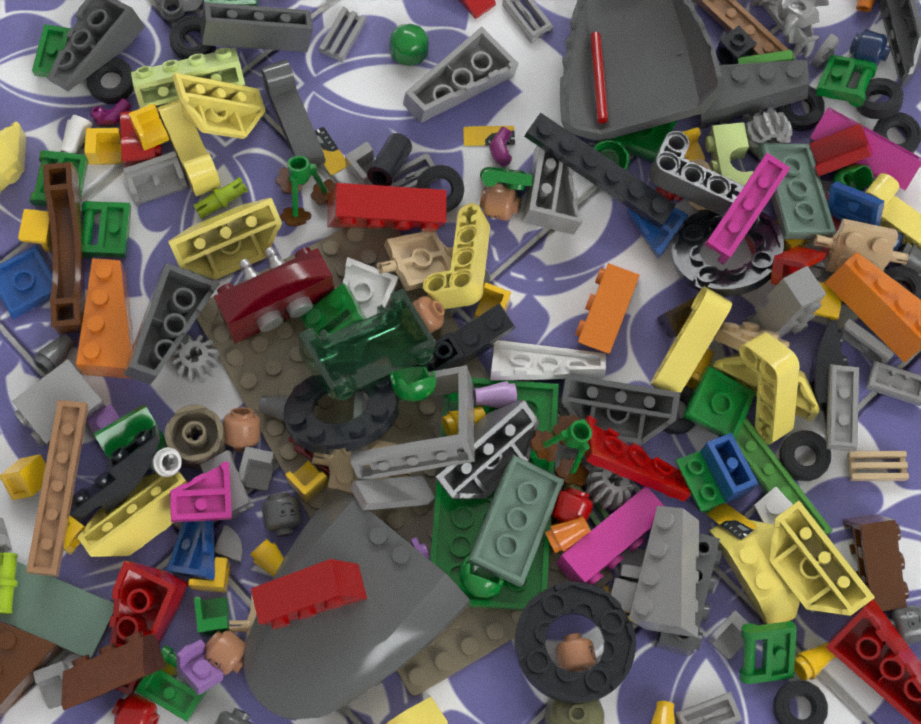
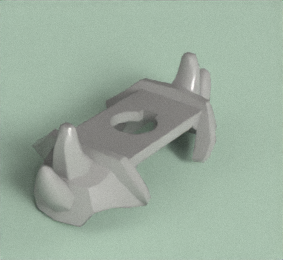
[752,0,820,57]
[778,0,829,36]

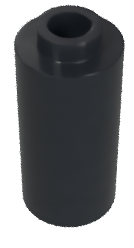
[367,133,413,186]

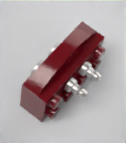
[214,247,335,344]

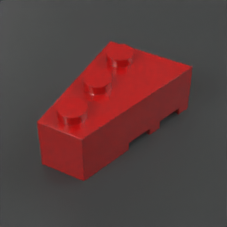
[251,559,367,629]

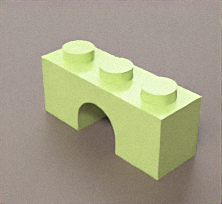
[705,122,754,185]

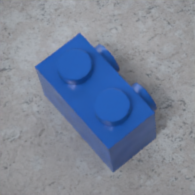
[700,433,758,505]

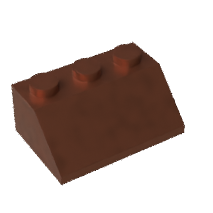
[61,631,167,711]

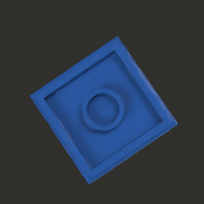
[0,245,53,319]

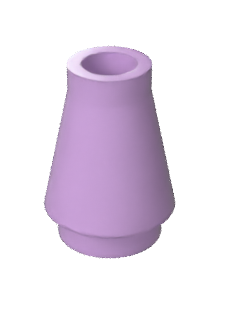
[474,381,517,408]

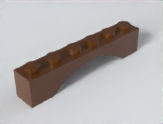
[43,162,86,335]

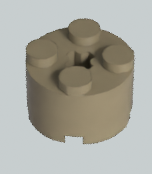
[165,404,227,469]

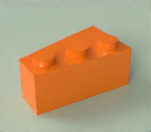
[575,263,640,355]

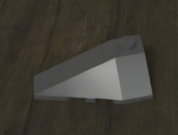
[47,0,145,91]

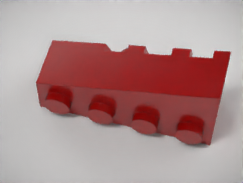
[327,183,446,232]
[826,599,921,724]

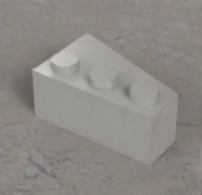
[522,146,582,234]
[743,266,826,338]

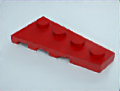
[585,415,691,502]

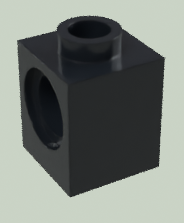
[716,25,757,65]

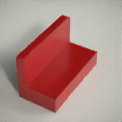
[810,123,873,176]
[770,246,827,285]

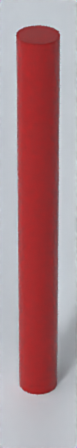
[590,32,608,124]

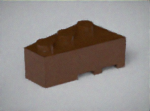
[843,514,909,611]
[0,622,63,719]

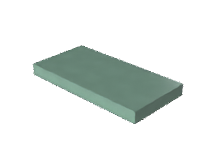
[757,143,836,239]
[467,455,564,587]
[0,562,114,659]

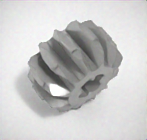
[746,110,792,152]
[171,335,220,383]
[584,466,635,511]

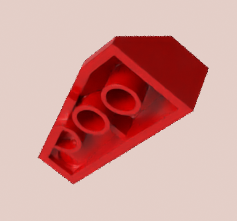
[109,561,188,695]

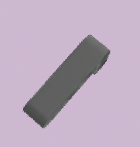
[261,59,326,166]
[649,131,744,217]

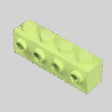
[131,47,245,109]

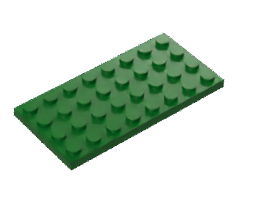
[430,377,559,611]

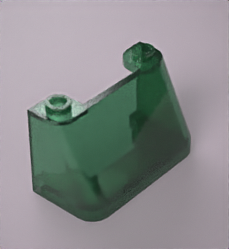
[299,288,436,401]

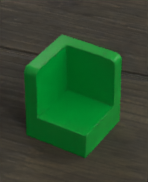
[194,597,230,637]

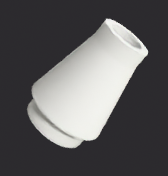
[60,115,93,154]
[149,447,181,477]

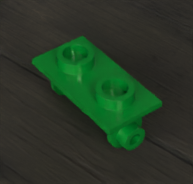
[675,451,726,514]

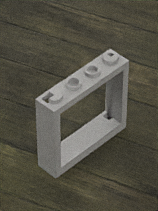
[350,365,475,480]

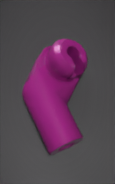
[90,98,132,126]
[489,127,512,167]

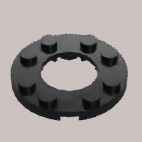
[672,209,784,297]
[283,363,400,454]
[514,582,636,704]

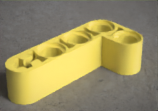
[157,99,221,197]
[865,173,921,250]
[423,203,490,309]
[650,286,732,393]
[739,332,800,445]

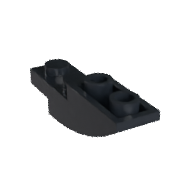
[403,303,516,372]
[809,320,848,431]
[70,425,160,521]

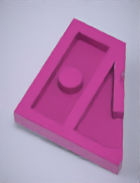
[170,462,232,522]

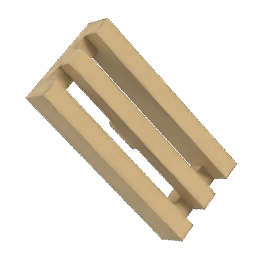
[847,451,909,481]

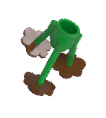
[276,155,336,227]
[530,415,592,486]

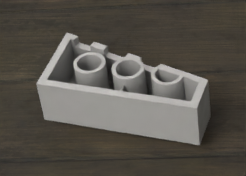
[403,27,519,123]
[629,506,699,638]

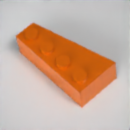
[824,252,921,363]
[76,258,134,379]

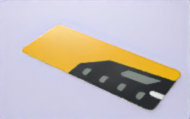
[463,126,515,146]
[315,127,346,175]
[706,504,758,540]

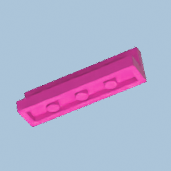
[705,153,790,265]

